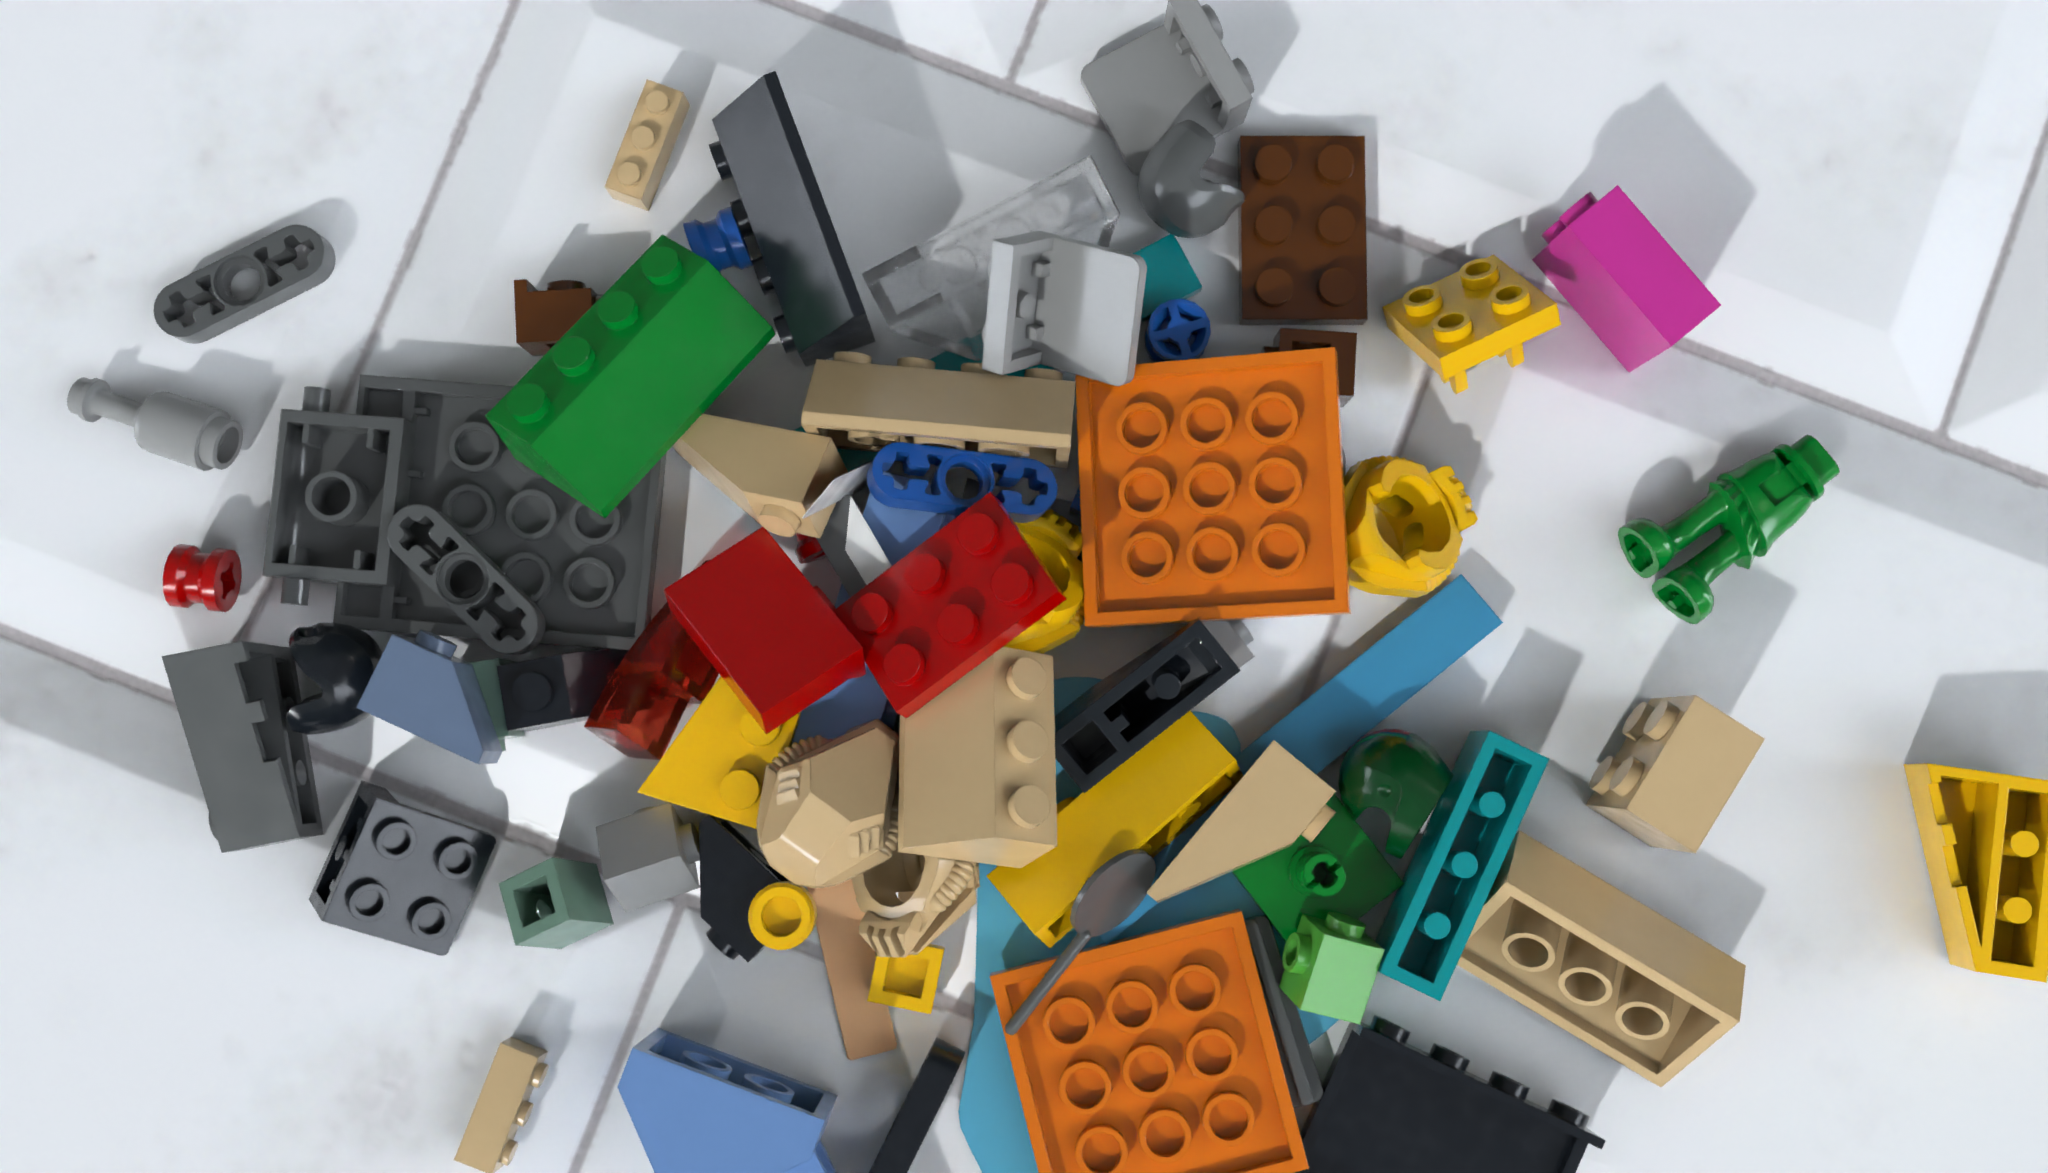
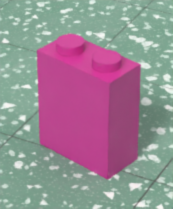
[1532,185,1721,372]

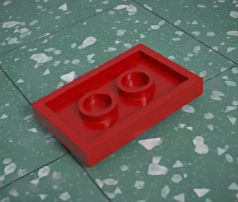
[834,492,1067,719]

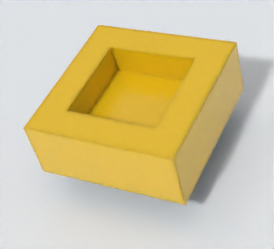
[867,944,945,1014]

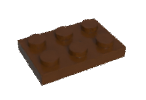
[1237,136,1368,325]

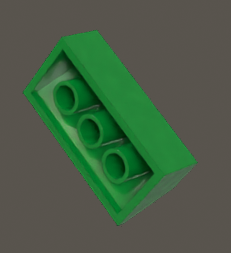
[485,235,776,518]

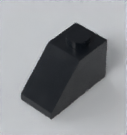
[497,649,652,731]
[699,814,791,962]

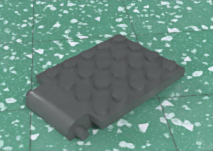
[262,374,667,652]

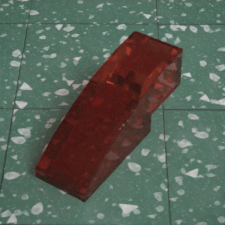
[584,560,719,760]

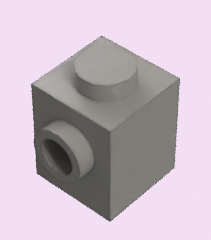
[596,802,700,912]

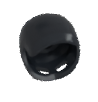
[287,622,383,735]

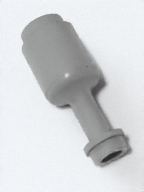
[67,377,243,471]

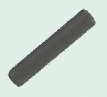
[1244,915,1324,1107]

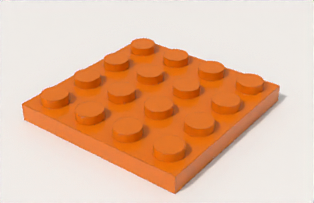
[1075,347,1351,628]
[990,909,1309,1173]

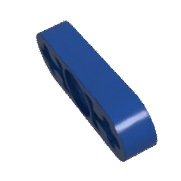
[867,442,1057,523]

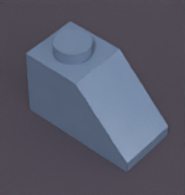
[356,629,503,764]

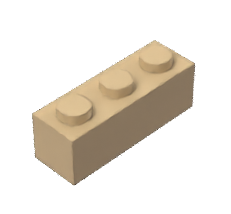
[604,79,690,211]
[454,1037,549,1173]

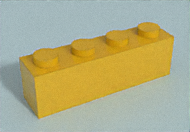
[987,711,1243,948]

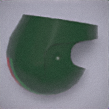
[1338,729,1454,859]

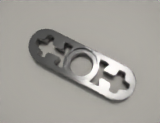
[154,225,336,344]
[387,504,546,655]

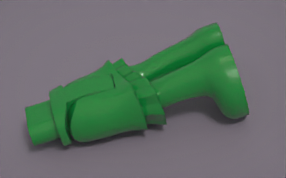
[1618,435,1840,624]

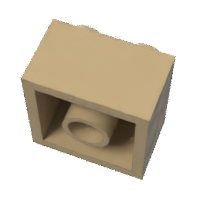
[1586,695,1765,853]

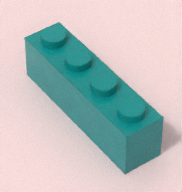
[1375,730,1549,1001]

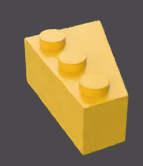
[637,677,802,829]
[1903,763,2048,983]

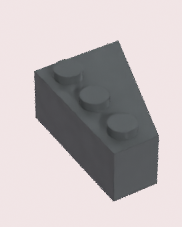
[161,641,324,853]

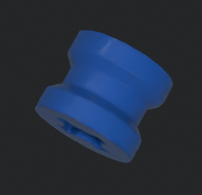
[683,206,753,273]
[1144,298,1211,362]

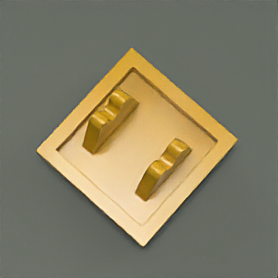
[1382,254,1561,394]

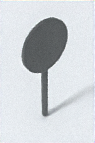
[1005,849,1156,1035]

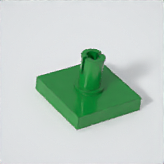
[1232,780,1404,943]

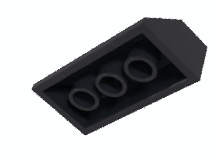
[709,71,875,367]

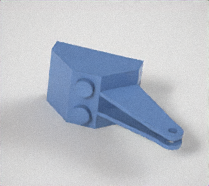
[617,1028,838,1173]

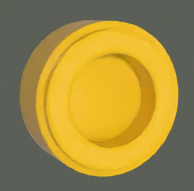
[748,881,817,950]

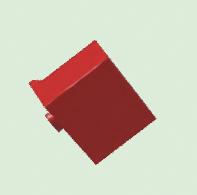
[663,527,866,735]

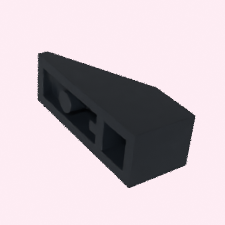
[1055,618,1241,793]

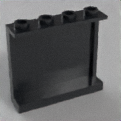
[1295,1015,1606,1173]

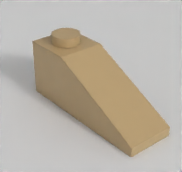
[673,414,848,538]
[1146,740,1336,903]

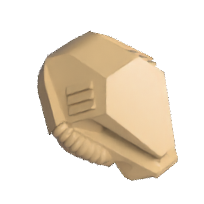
[756,719,899,888]
[851,844,980,958]

